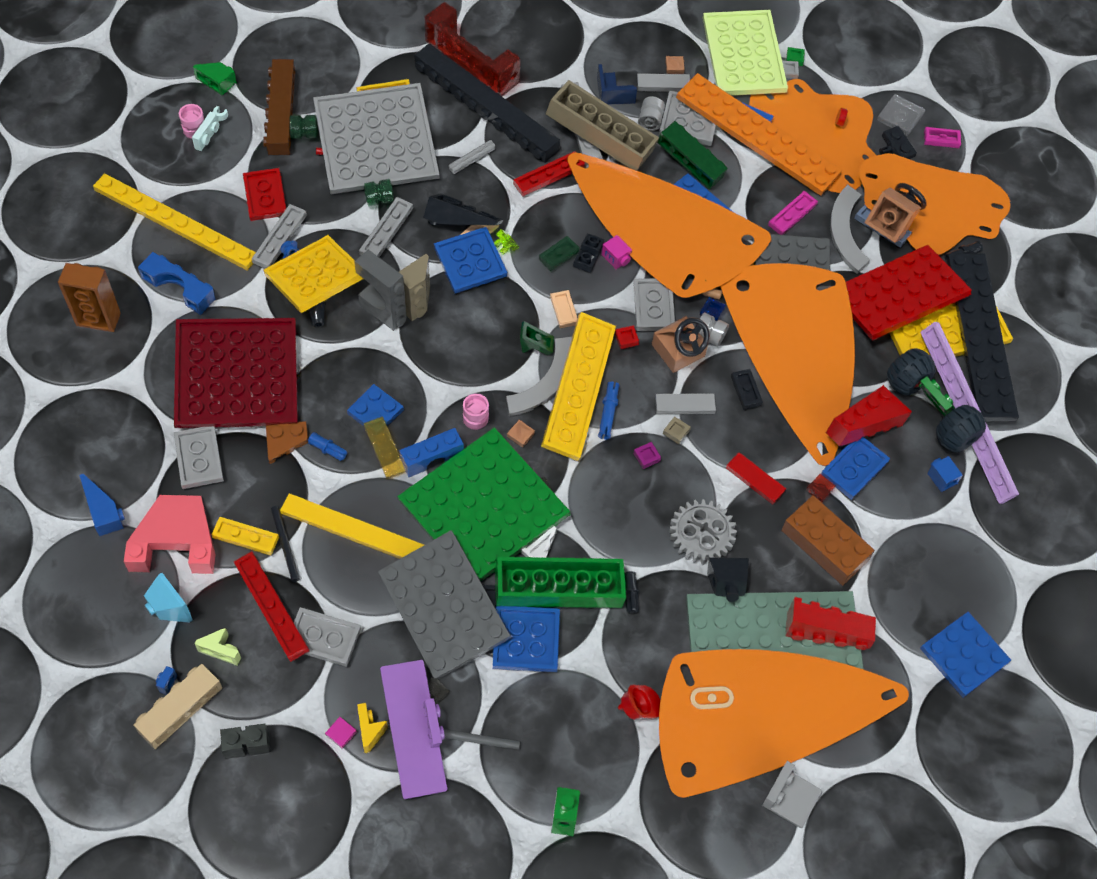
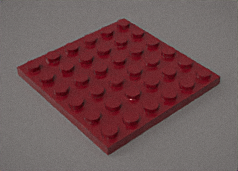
[174,318,297,428]

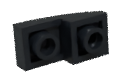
[573,233,605,273]

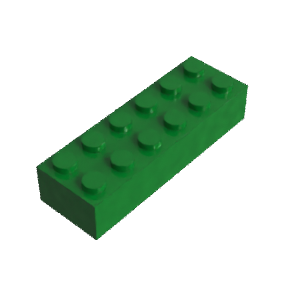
[495,557,626,608]

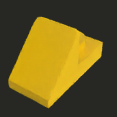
[357,703,388,753]

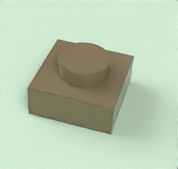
[663,416,691,444]

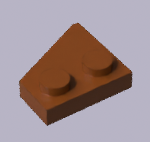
[266,421,308,464]

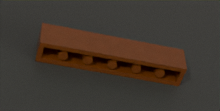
[263,59,295,155]

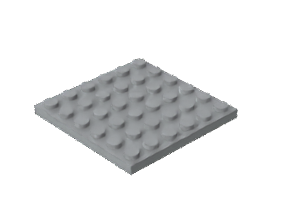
[313,83,439,194]

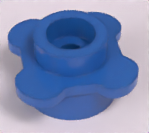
[280,240,299,259]

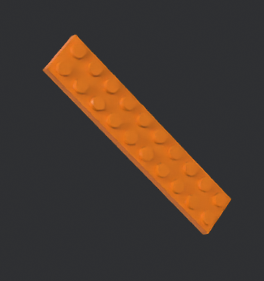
[676,73,842,196]

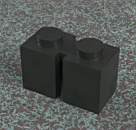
[220,723,270,759]

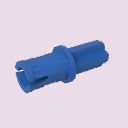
[308,432,347,460]

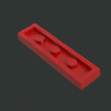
[513,151,585,197]

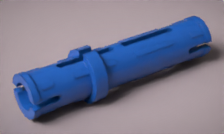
[598,382,620,440]

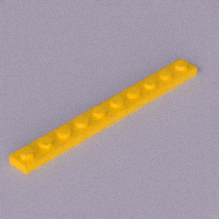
[93,173,256,271]

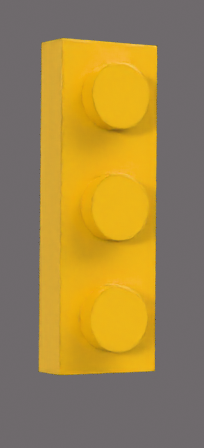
[211,517,279,556]

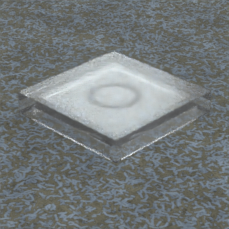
[877,94,925,136]

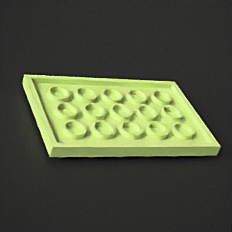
[702,10,788,95]

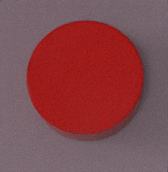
[835,108,848,127]

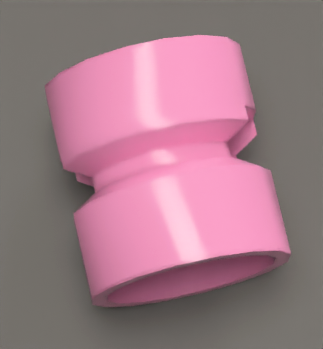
[179,104,204,138]
[463,394,489,430]

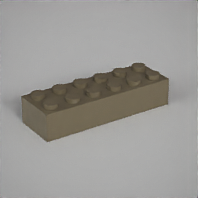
[546,80,659,171]

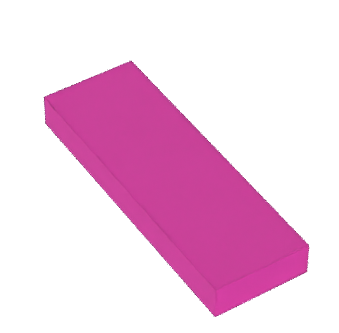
[768,191,818,235]

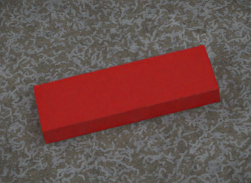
[726,452,786,505]

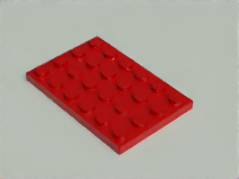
[845,245,972,341]

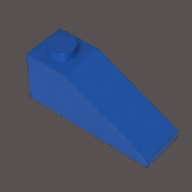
[79,474,125,536]

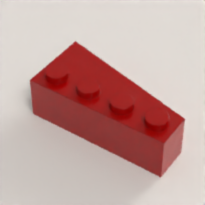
[825,385,912,446]
[785,597,876,650]

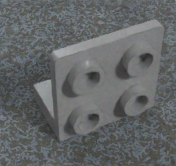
[762,761,822,828]

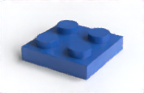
[347,384,404,436]

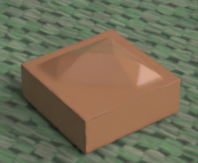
[665,56,684,74]
[507,420,535,448]

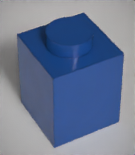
[927,456,963,492]

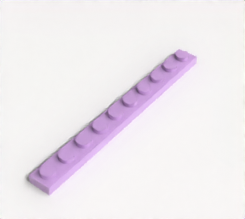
[920,322,1019,504]

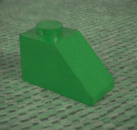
[193,62,237,96]

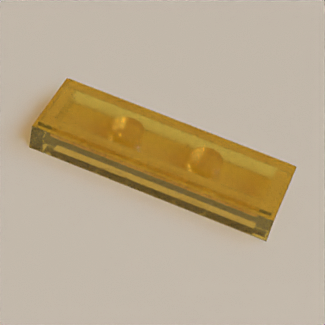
[364,416,406,480]

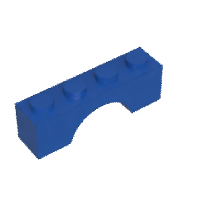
[138,252,215,315]

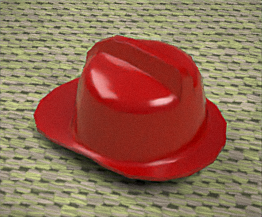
[618,685,661,720]

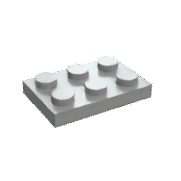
[633,279,675,331]
[173,426,224,489]
[294,607,361,667]

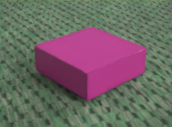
[325,717,357,749]

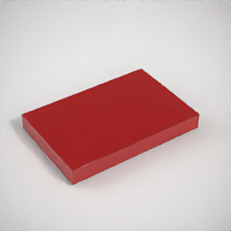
[243,168,286,221]

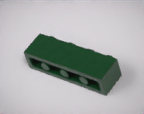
[657,121,728,190]

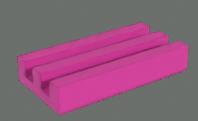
[924,127,961,148]

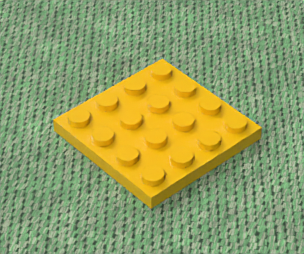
[263,235,363,313]

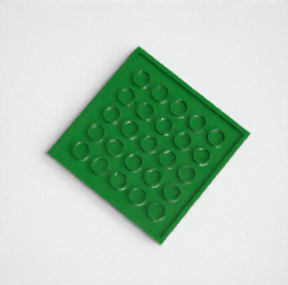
[397,427,571,582]

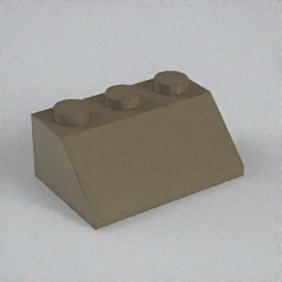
[399,254,430,321]

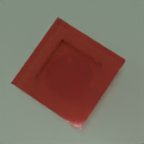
[806,474,836,502]

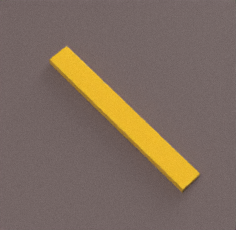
[280,493,424,559]

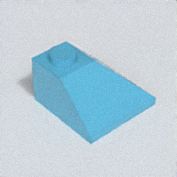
[144,573,193,623]

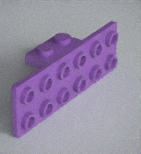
[380,660,447,799]

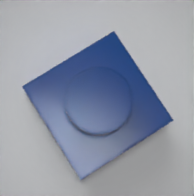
[156,666,178,695]

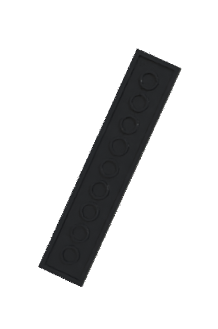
[947,254,1019,421]

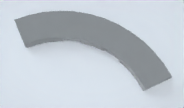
[830,185,870,274]
[506,337,572,417]

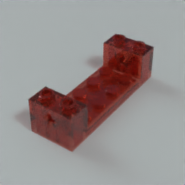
[425,2,520,96]

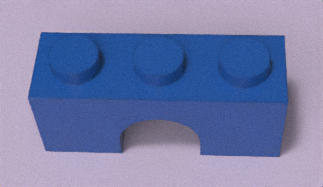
[399,428,464,478]

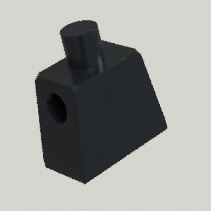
[707,557,749,602]

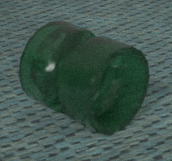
[290,115,317,139]
[364,179,394,207]

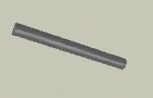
[443,729,520,750]

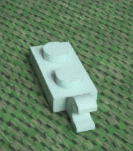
[192,106,228,151]

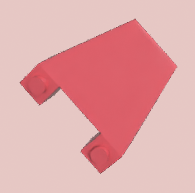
[124,495,216,574]

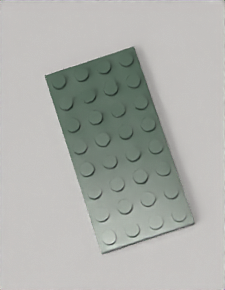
[686,591,864,670]

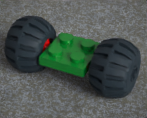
[887,348,986,452]

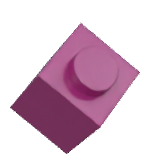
[602,235,632,270]

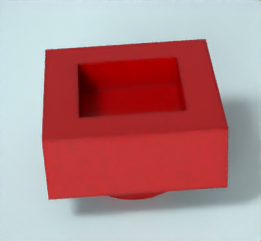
[615,325,639,349]

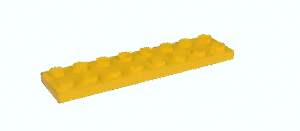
[541,312,616,461]

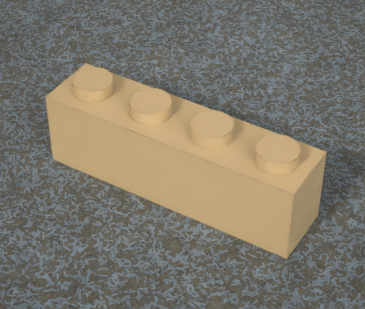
[134,664,222,749]

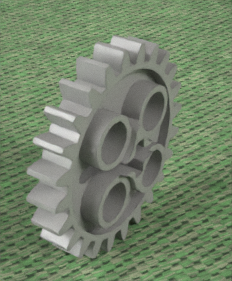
[669,499,737,564]

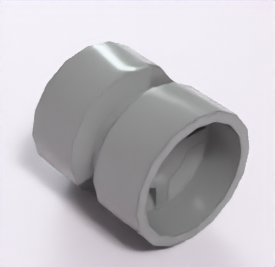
[638,97,665,131]
[699,313,729,347]

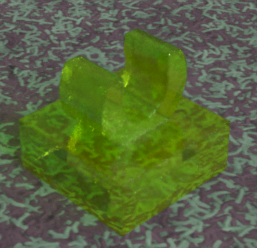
[494,229,519,254]

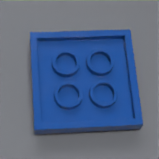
[434,227,508,294]
[492,606,560,672]
[920,612,1011,698]

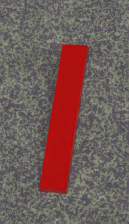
[234,551,310,662]

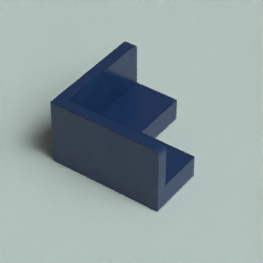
[597,64,637,105]

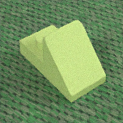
[195,628,241,666]

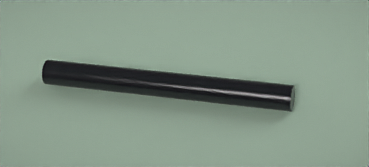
[271,506,300,582]

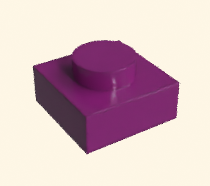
[633,442,661,469]

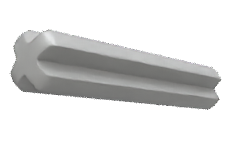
[449,140,495,174]

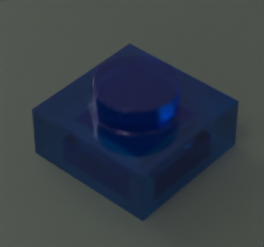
[700,297,726,321]

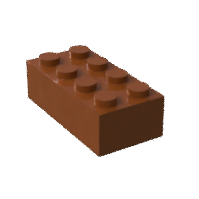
[58,263,121,332]
[781,495,875,586]

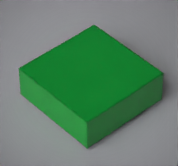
[786,47,805,66]

